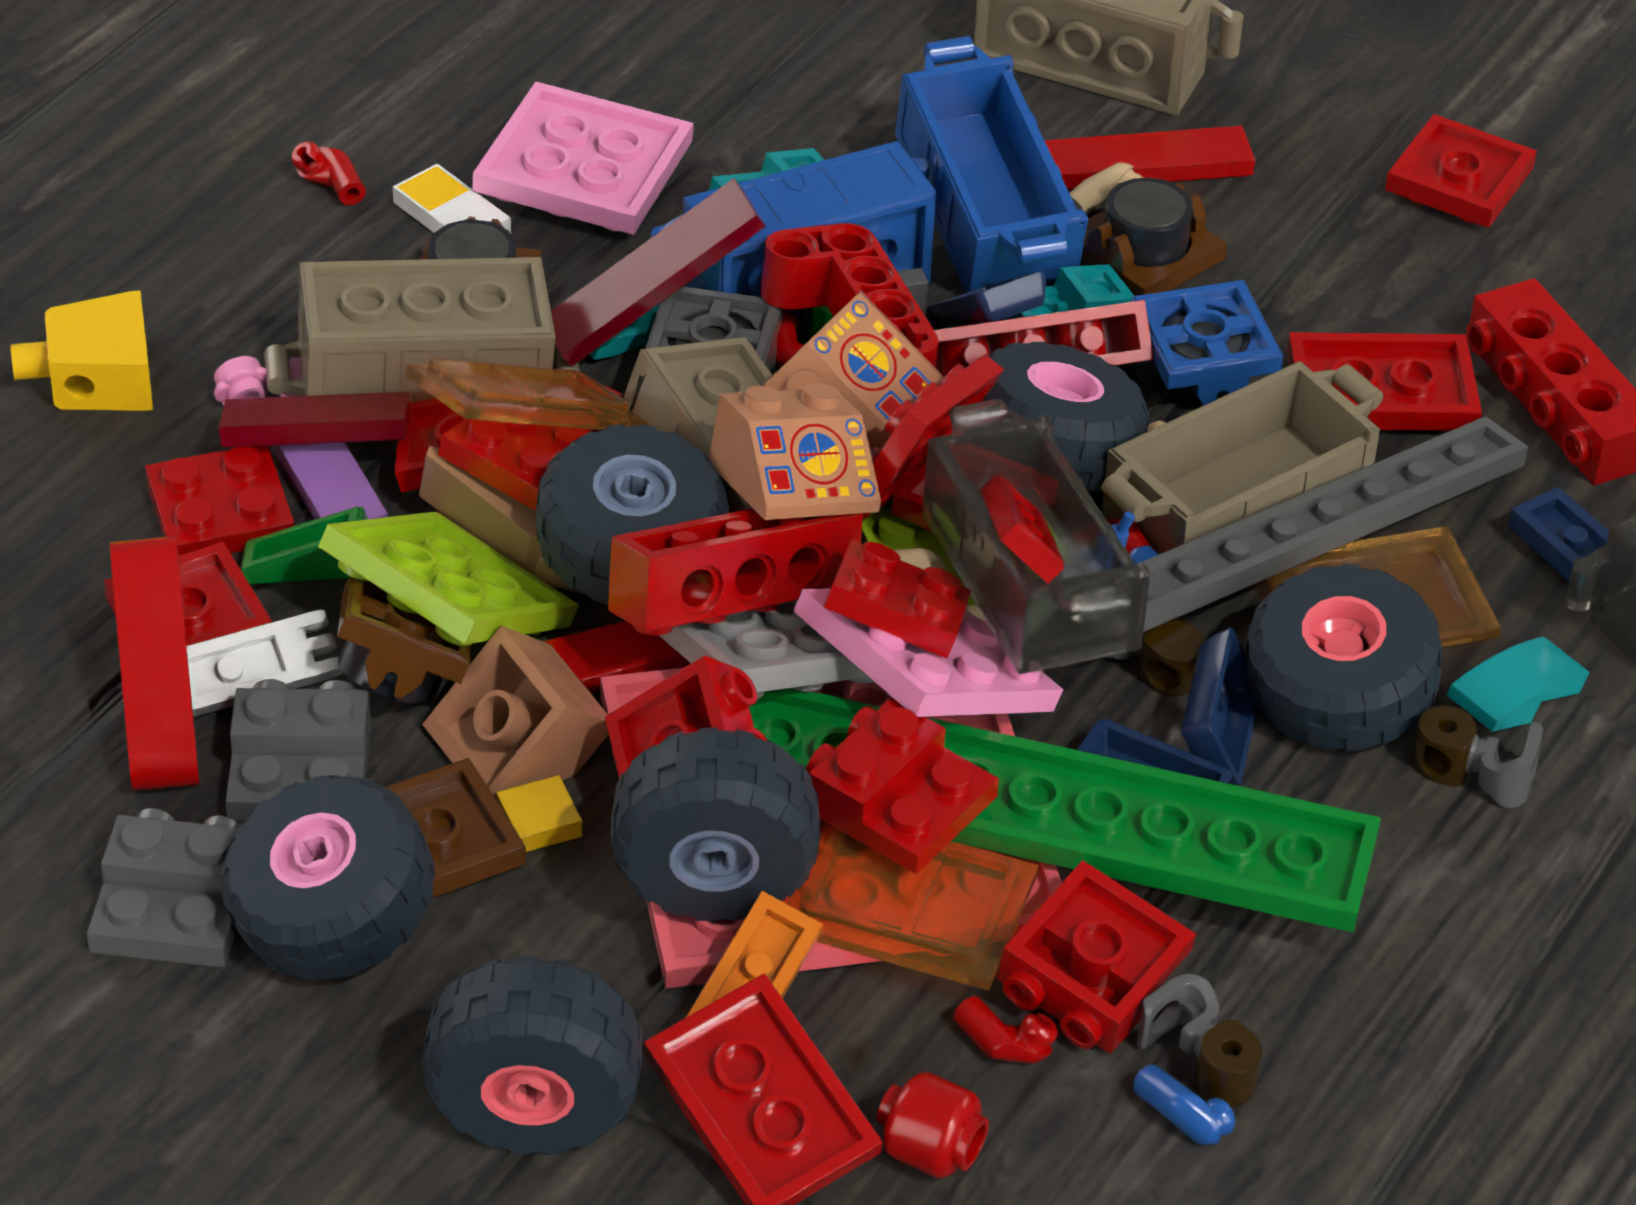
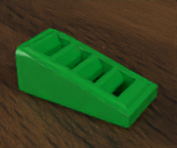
[240,506,368,584]

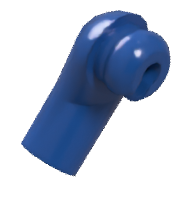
[1133,1065,1235,1145]

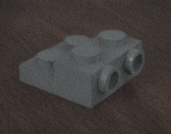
[226,679,371,821]
[87,808,240,968]

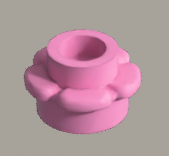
[214,356,269,405]

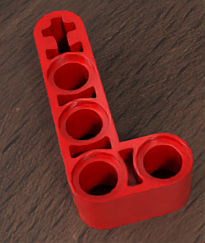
[760,223,939,367]
[110,536,200,791]

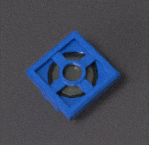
[1131,280,1283,405]

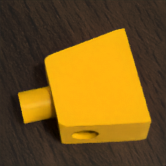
[11,290,153,411]

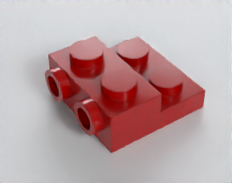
[605,655,767,778]
[806,698,999,874]
[997,860,1197,1054]

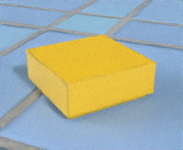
[496,775,582,852]

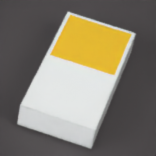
[393,164,511,233]

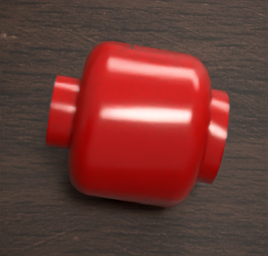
[876,1071,989,1179]

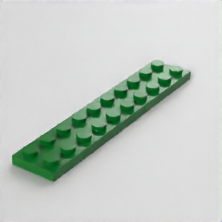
[749,688,1381,933]

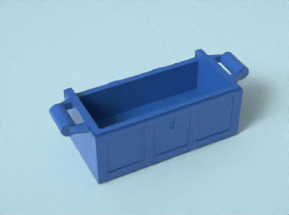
[895,36,1088,293]
[651,141,936,319]

